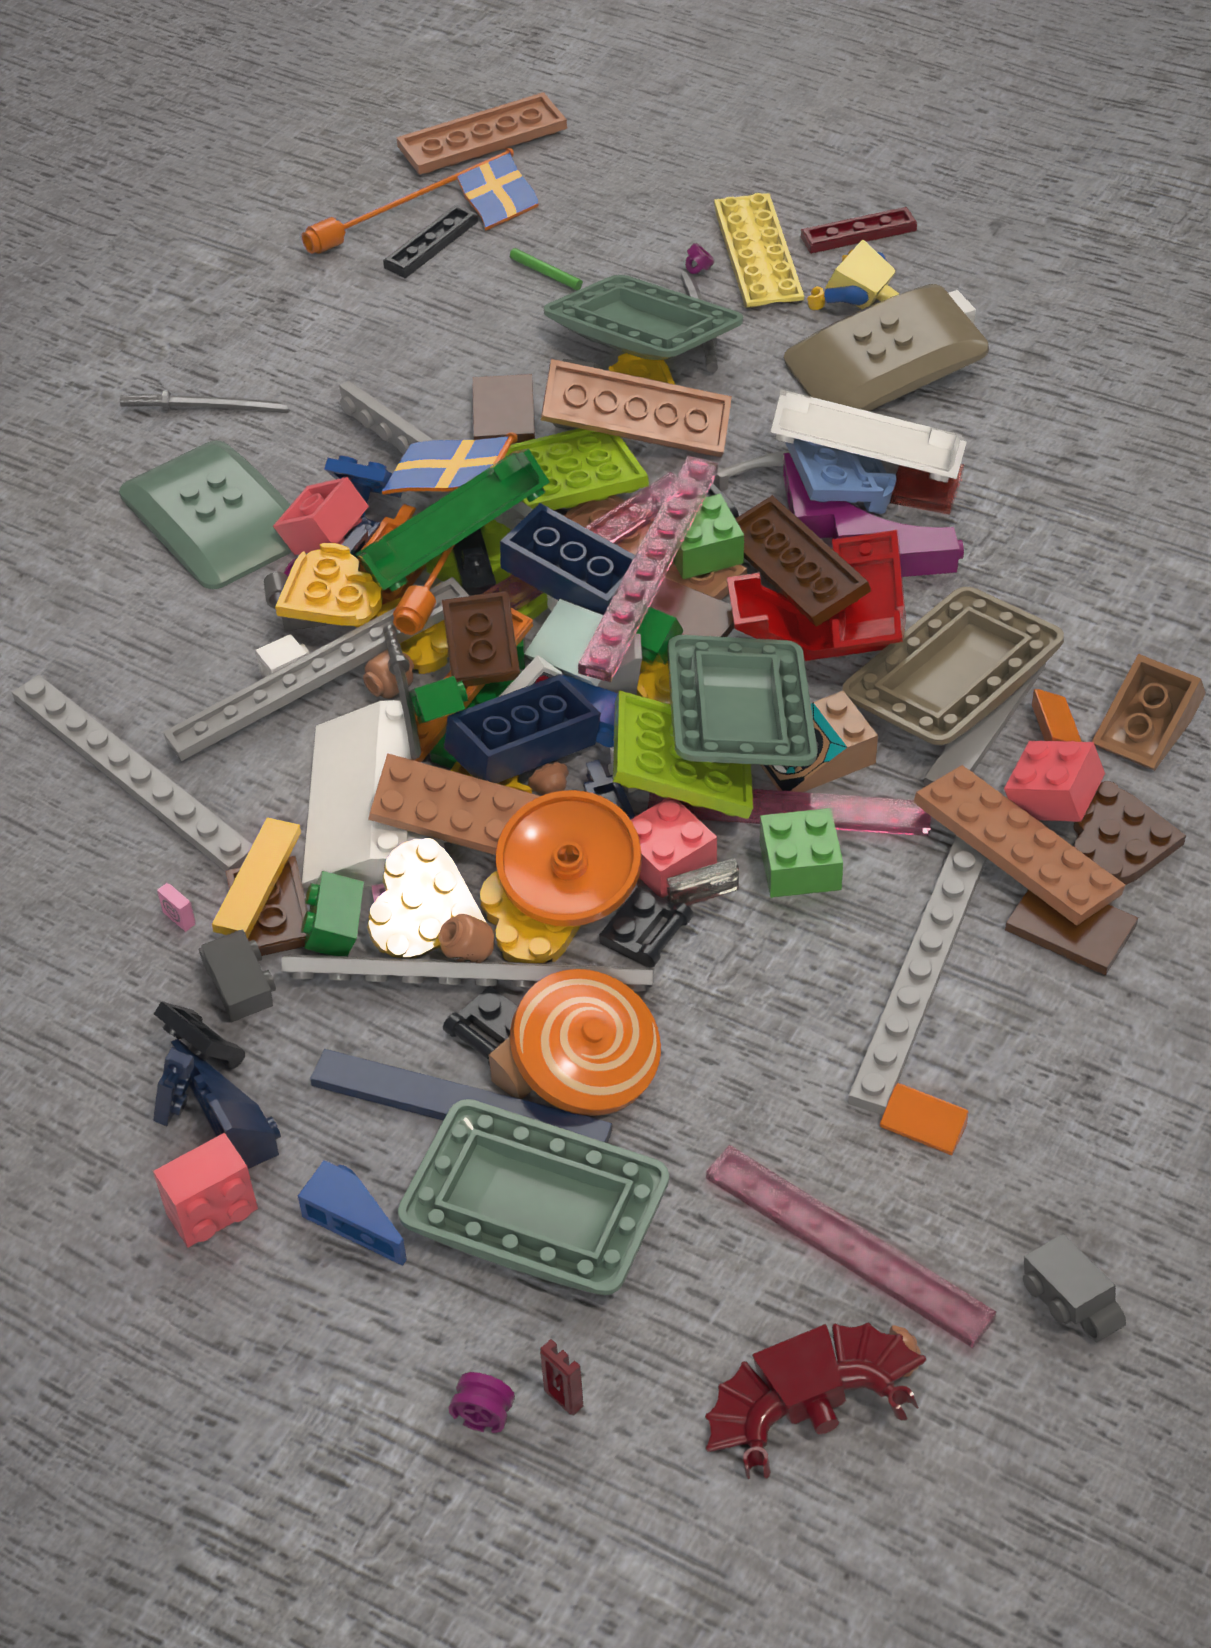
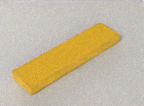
[212,817,301,939]

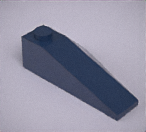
[171,1038,281,1169]

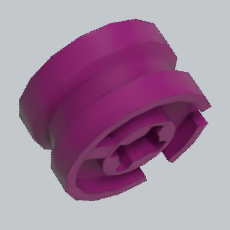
[448,1372,515,1433]

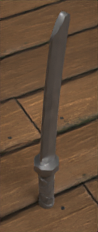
[681,271,718,372]
[120,391,289,413]
[383,625,421,760]

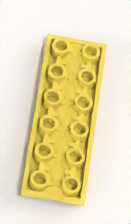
[714,193,804,308]

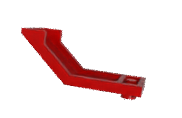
[832,530,906,652]
[727,573,889,661]

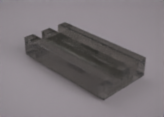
[667,858,739,905]

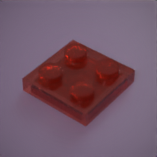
[890,464,964,515]

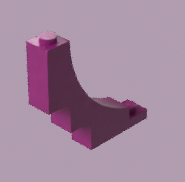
[783,453,964,577]

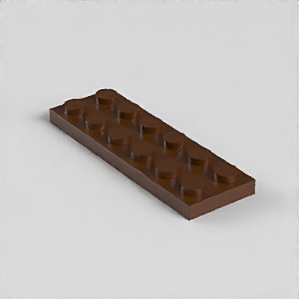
[736,495,871,627]

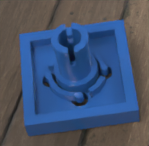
[324,455,402,517]

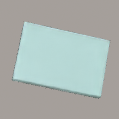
[524,599,633,687]

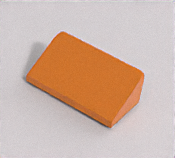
[1032,689,1082,742]
[880,1083,969,1156]

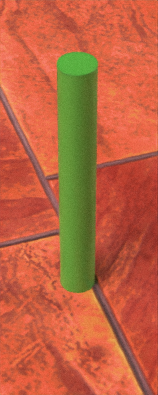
[510,248,583,291]

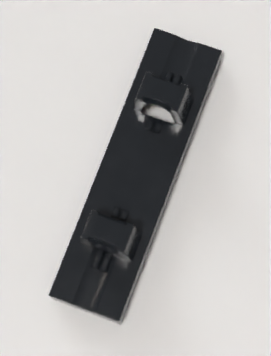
[452,528,497,596]

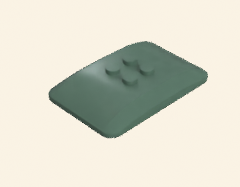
[544,275,743,360]
[119,440,292,589]
[668,635,817,767]
[398,1099,669,1295]

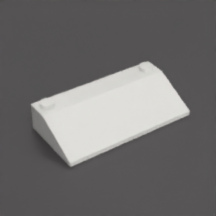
[770,389,967,482]
[302,700,415,888]

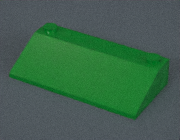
[354,449,550,592]

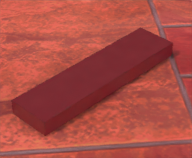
[801,207,917,254]

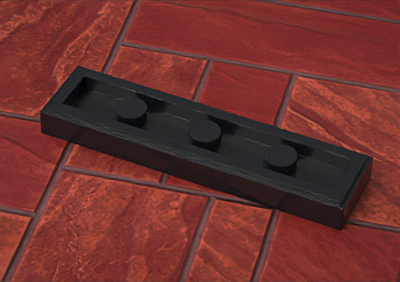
[383,204,478,279]

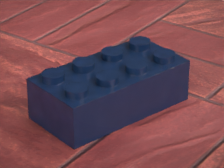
[500,503,647,616]
[444,674,601,783]

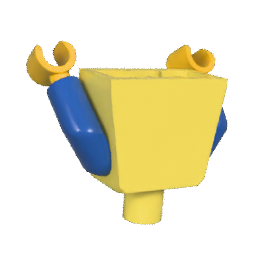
[807,239,900,310]

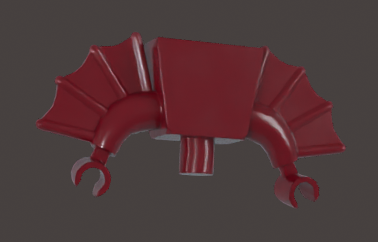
[705,1322,926,1479]

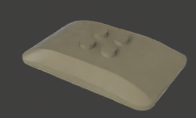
[784,284,989,411]
[842,587,1064,745]

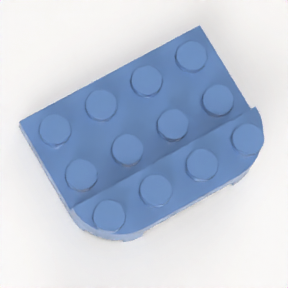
[785,438,896,514]

